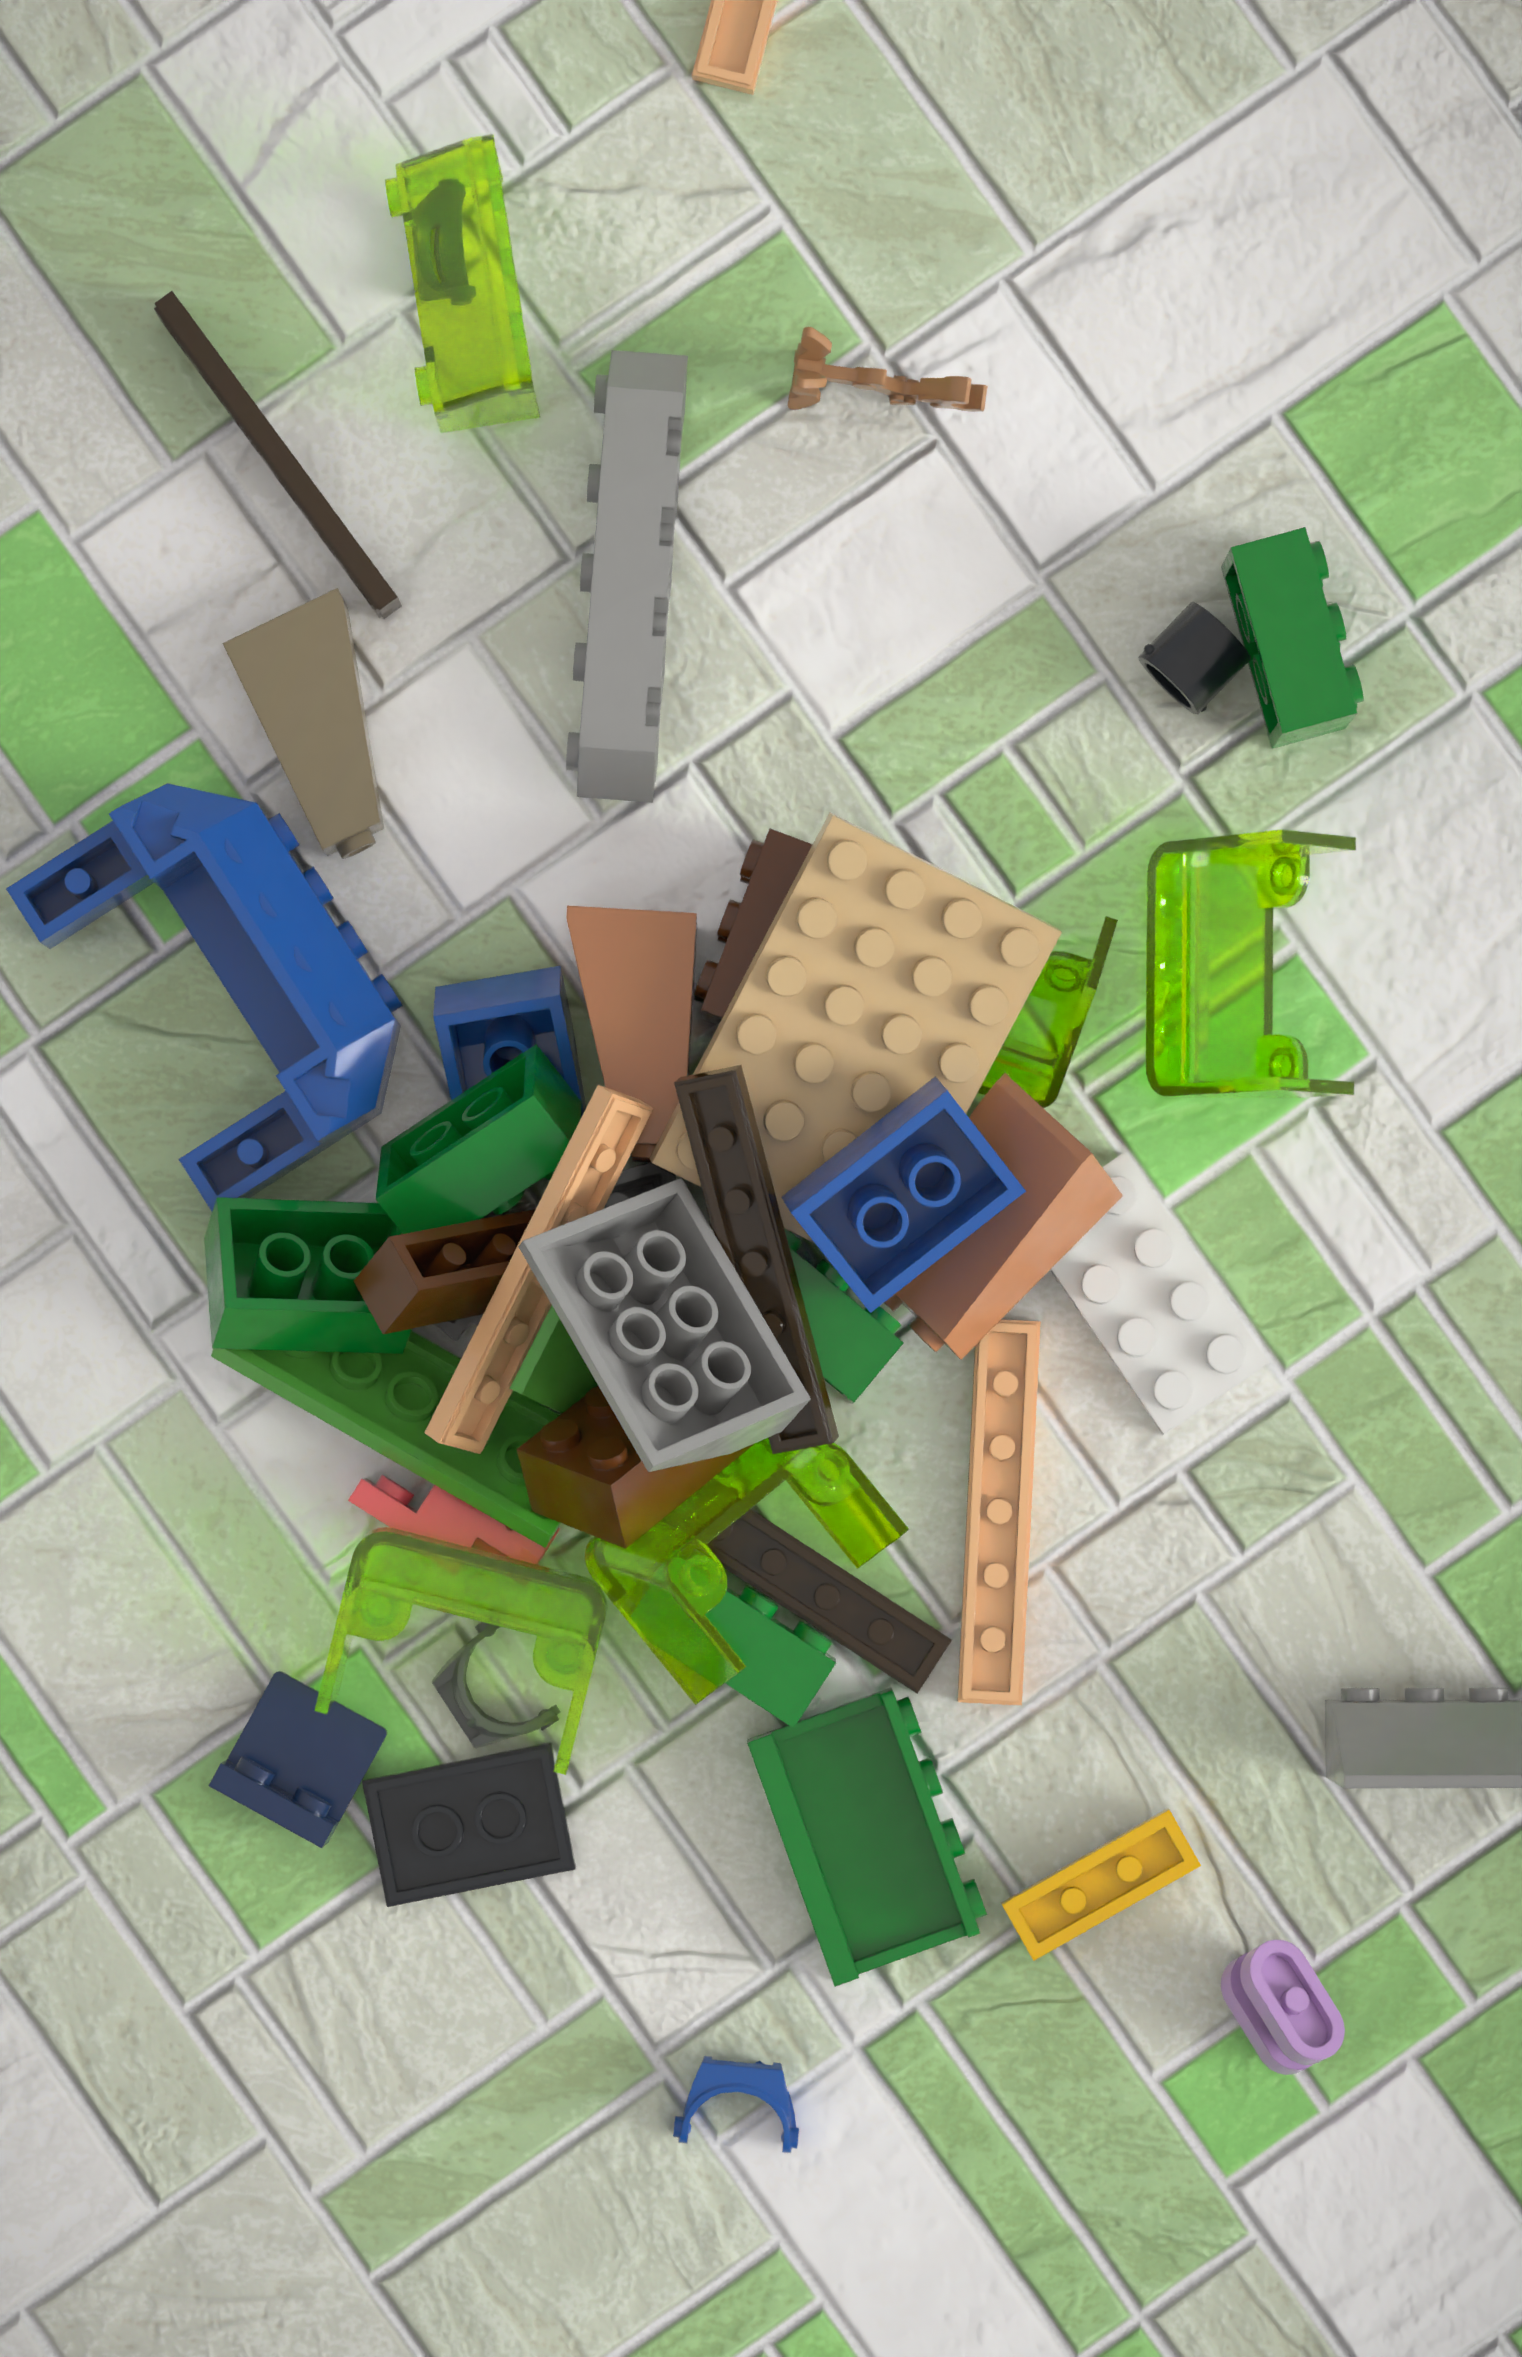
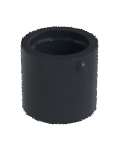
[1138,602,1251,714]

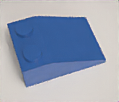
[433,966,586,1117]

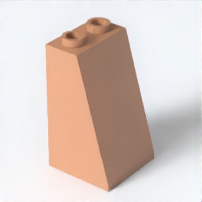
[566,906,697,1162]
[884,1073,1123,1360]

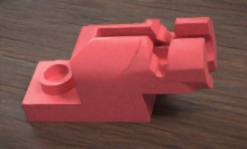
[348,1475,560,1581]

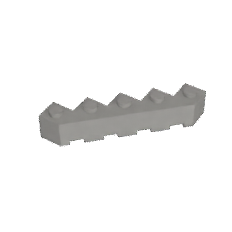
[566,350,688,803]

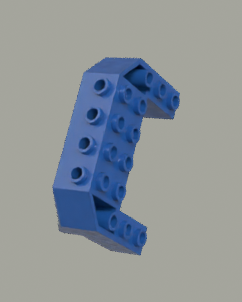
[6,783,403,1211]

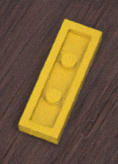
[1001,1808,1201,1961]

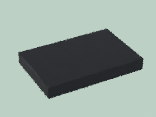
[362,1742,576,1907]

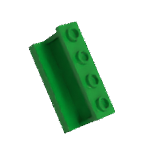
[747,1687,987,1987]

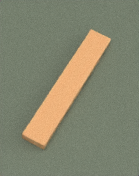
[424,1085,653,1454]
[957,1319,1041,1705]

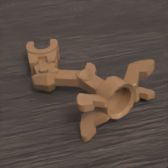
[787,327,988,412]

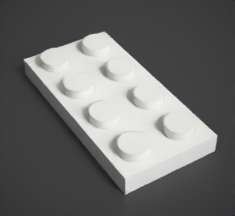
[1050,1151,1270,1435]

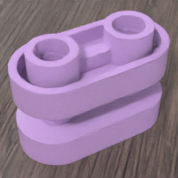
[1221,1940,1345,2075]

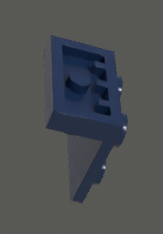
[208,1671,387,1848]

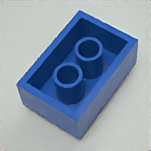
[781,1076,1026,1313]

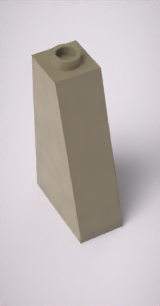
[222,588,384,859]

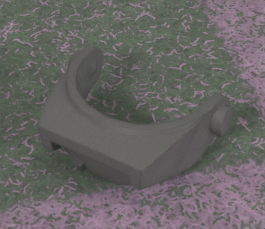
[432,1616,560,1748]

